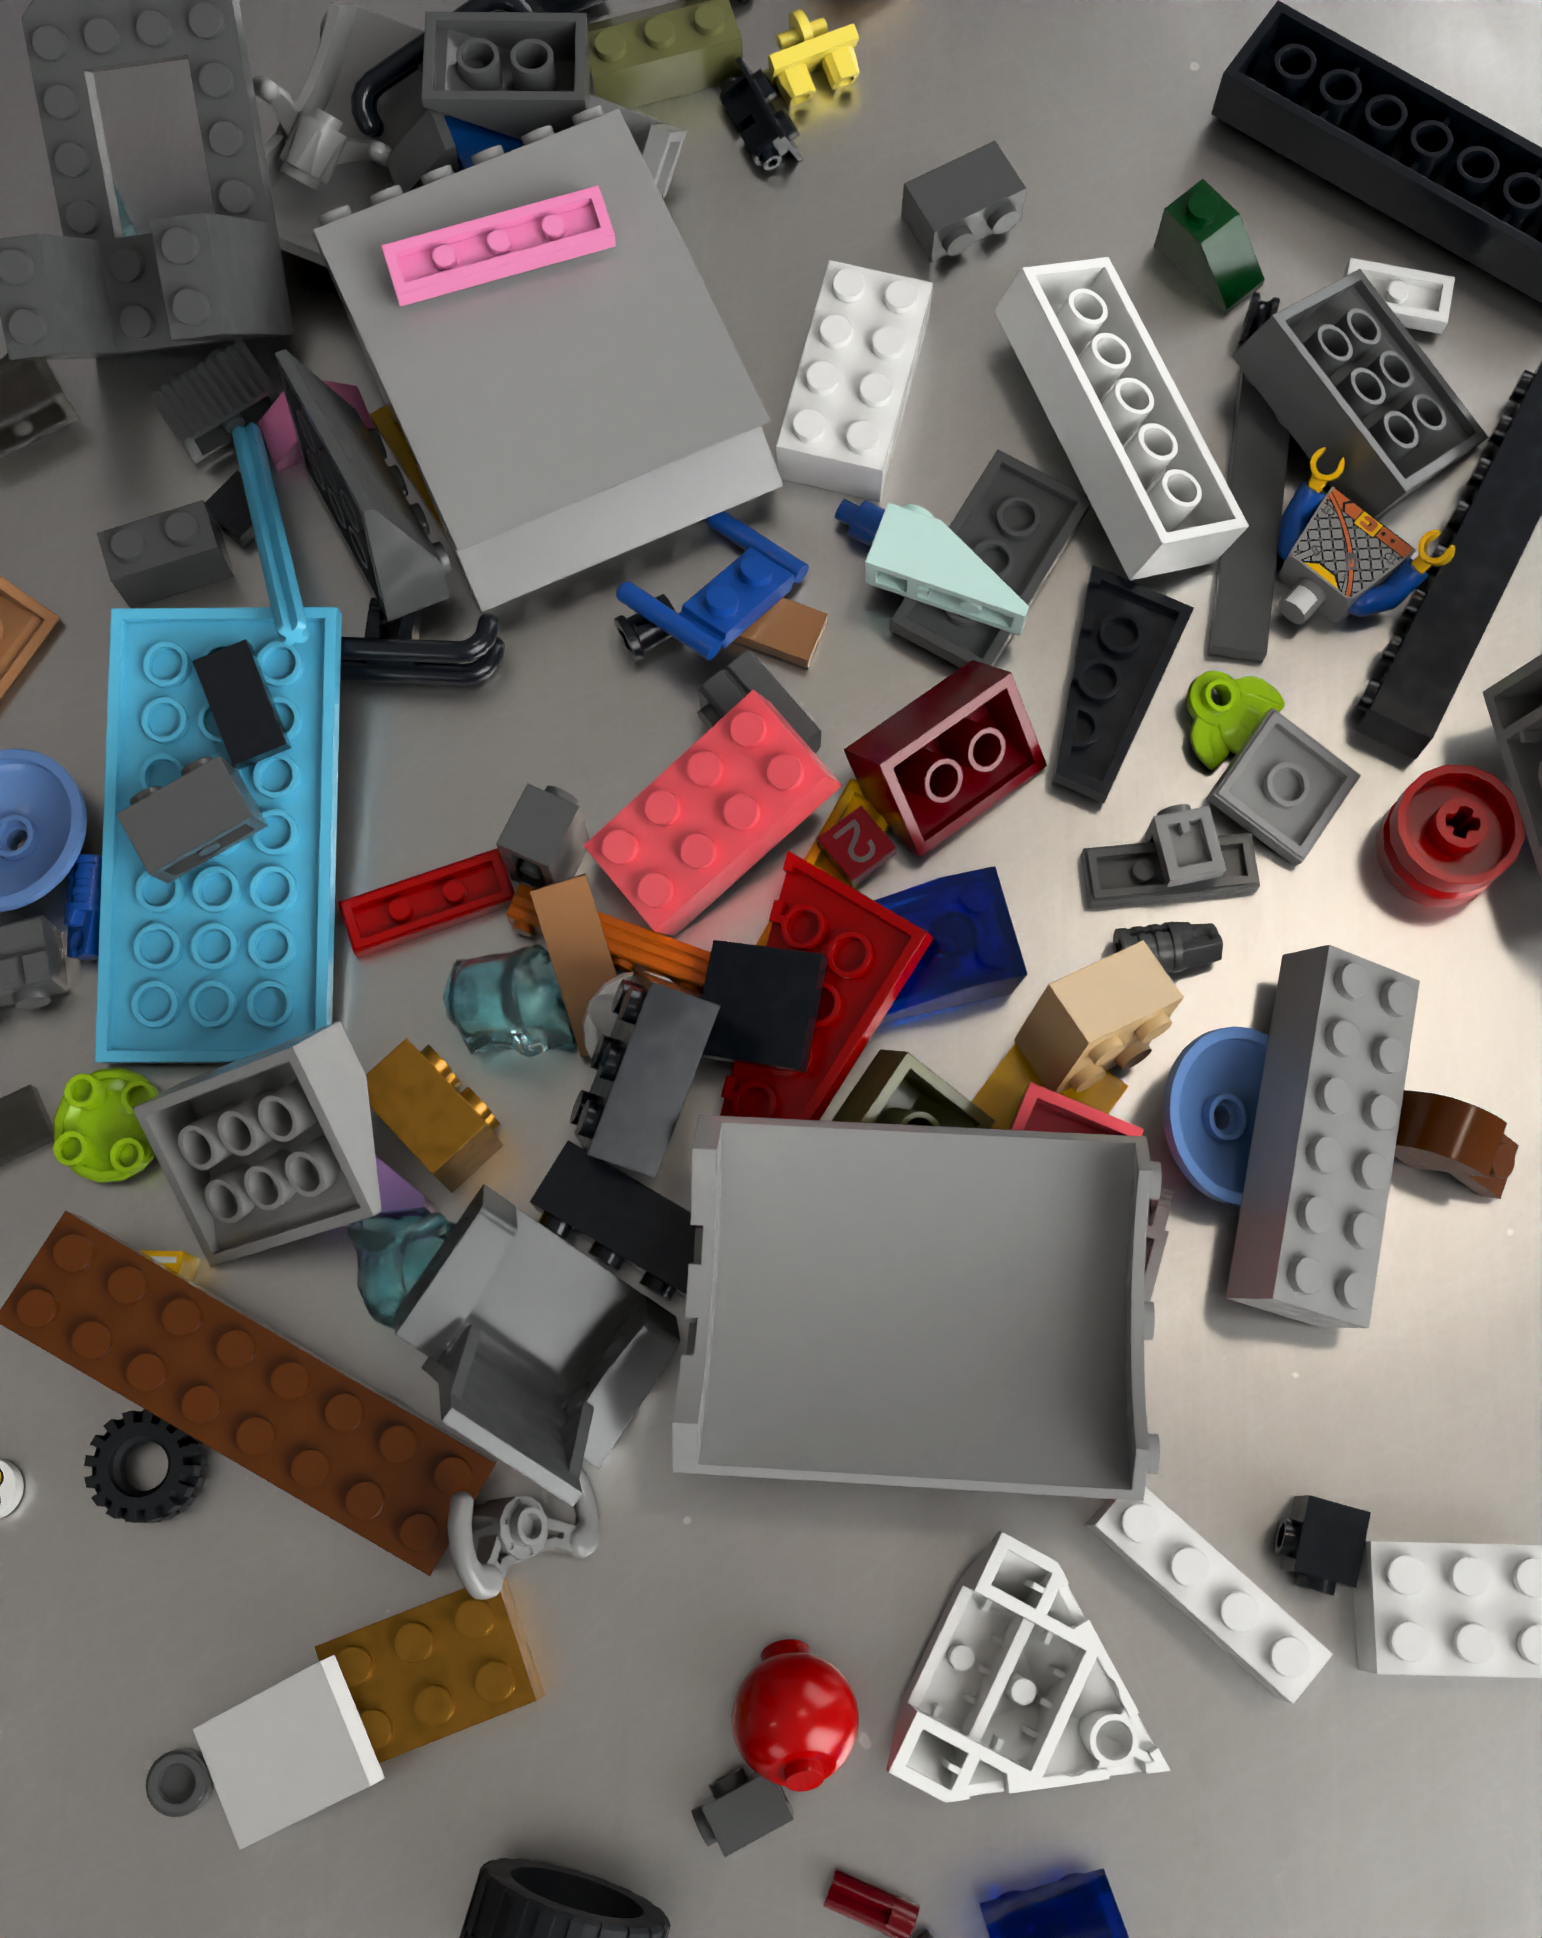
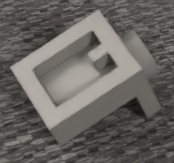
[1145,804,1227,887]

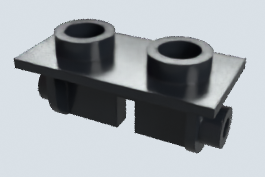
[720,57,803,171]

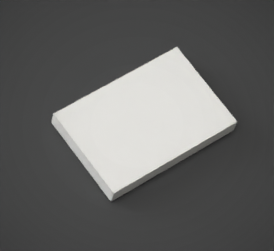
[193,1655,385,1850]

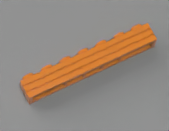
[506,883,711,993]

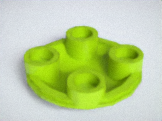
[53,1068,160,1183]

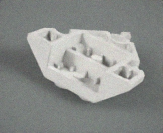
[886,1531,1171,1803]

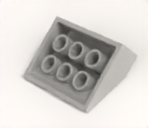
[132,1021,382,1267]

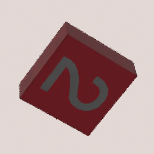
[817,805,897,887]

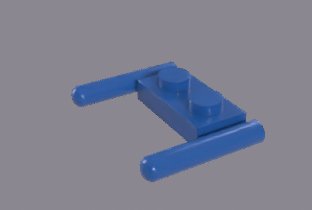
[616,511,809,661]

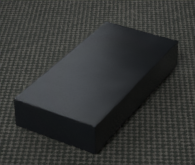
[193,639,292,770]

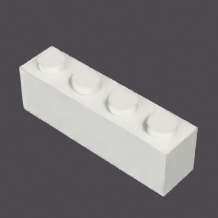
[1085,1486,1333,1704]

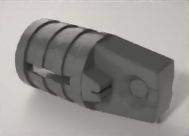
[1113,921,1223,974]

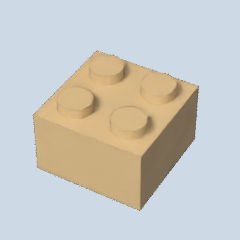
[1014,940,1184,1094]

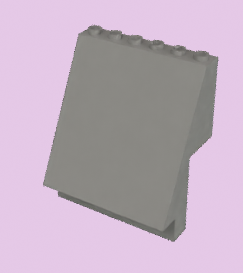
[313,105,784,612]

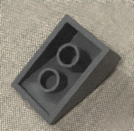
[421,12,590,140]

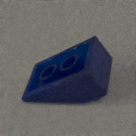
[874,866,1028,1023]

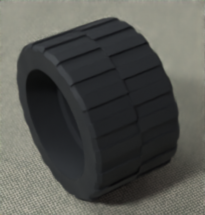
[459,1858,671,1938]

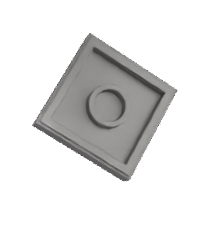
[1206,708,1361,866]

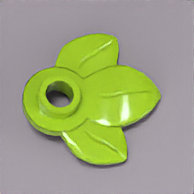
[1186,670,1285,770]

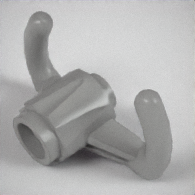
[252,76,393,191]
[447,1468,599,1600]

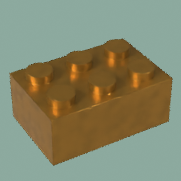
[314,1577,545,1763]

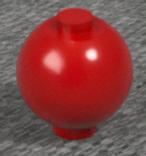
[731,1639,859,1792]

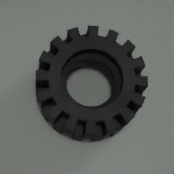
[84,1409,208,1523]

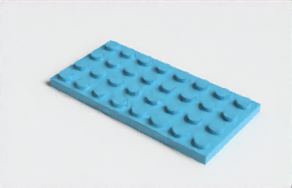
[95,607,342,1064]

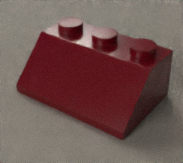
[843,660,1047,857]

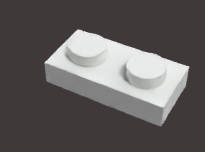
[1344,258,1455,334]

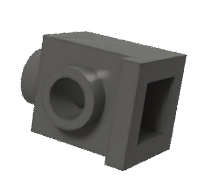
[691,1767,794,1857]

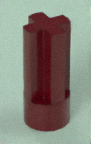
[823,1870,920,1938]

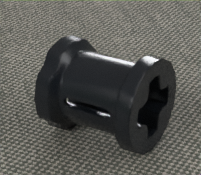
[614,594,678,663]

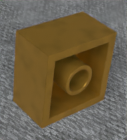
[366,1038,503,1193]

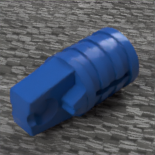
[64,854,102,961]

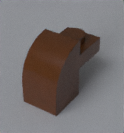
[1394,1090,1519,1199]

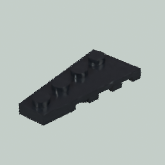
[1053,565,1194,803]

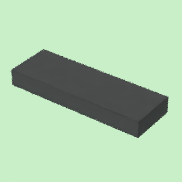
[1081,832,1260,908]

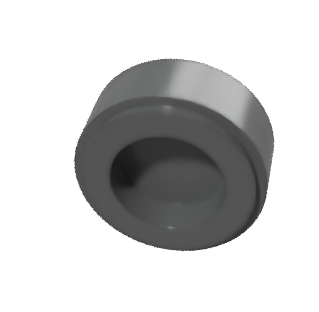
[146,1748,214,1817]

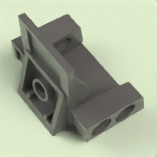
[395,1184,680,1507]

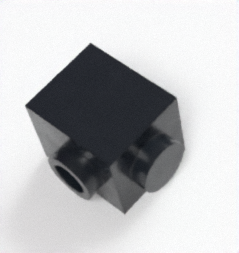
[1275,1495,1371,1596]

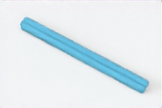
[232,422,310,647]

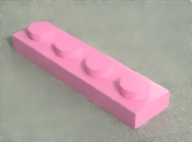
[381,185,616,307]

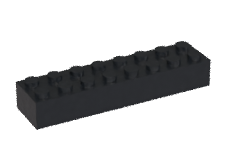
[1211,0,1542,303]

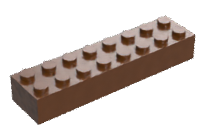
[0,1211,497,1576]

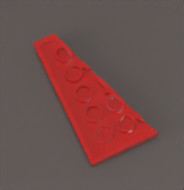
[720,850,934,1121]

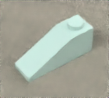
[865,502,1029,636]

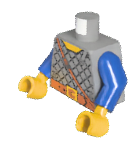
[1277,447,1455,624]

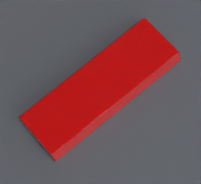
[337,848,515,959]

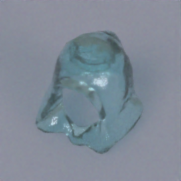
[443,944,577,1057]
[347,1212,456,1329]

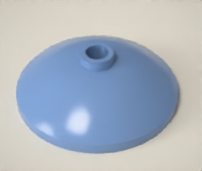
[0,749,87,912]
[1162,1026,1269,1206]

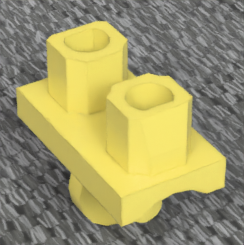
[763,9,859,107]

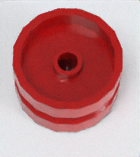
[1376,764,1525,908]

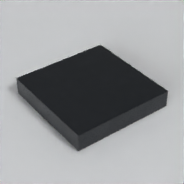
[701,940,828,1073]

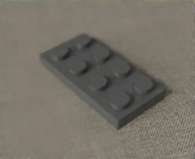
[889,449,1091,668]

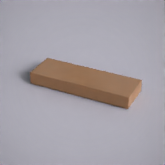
[530,873,617,1057]

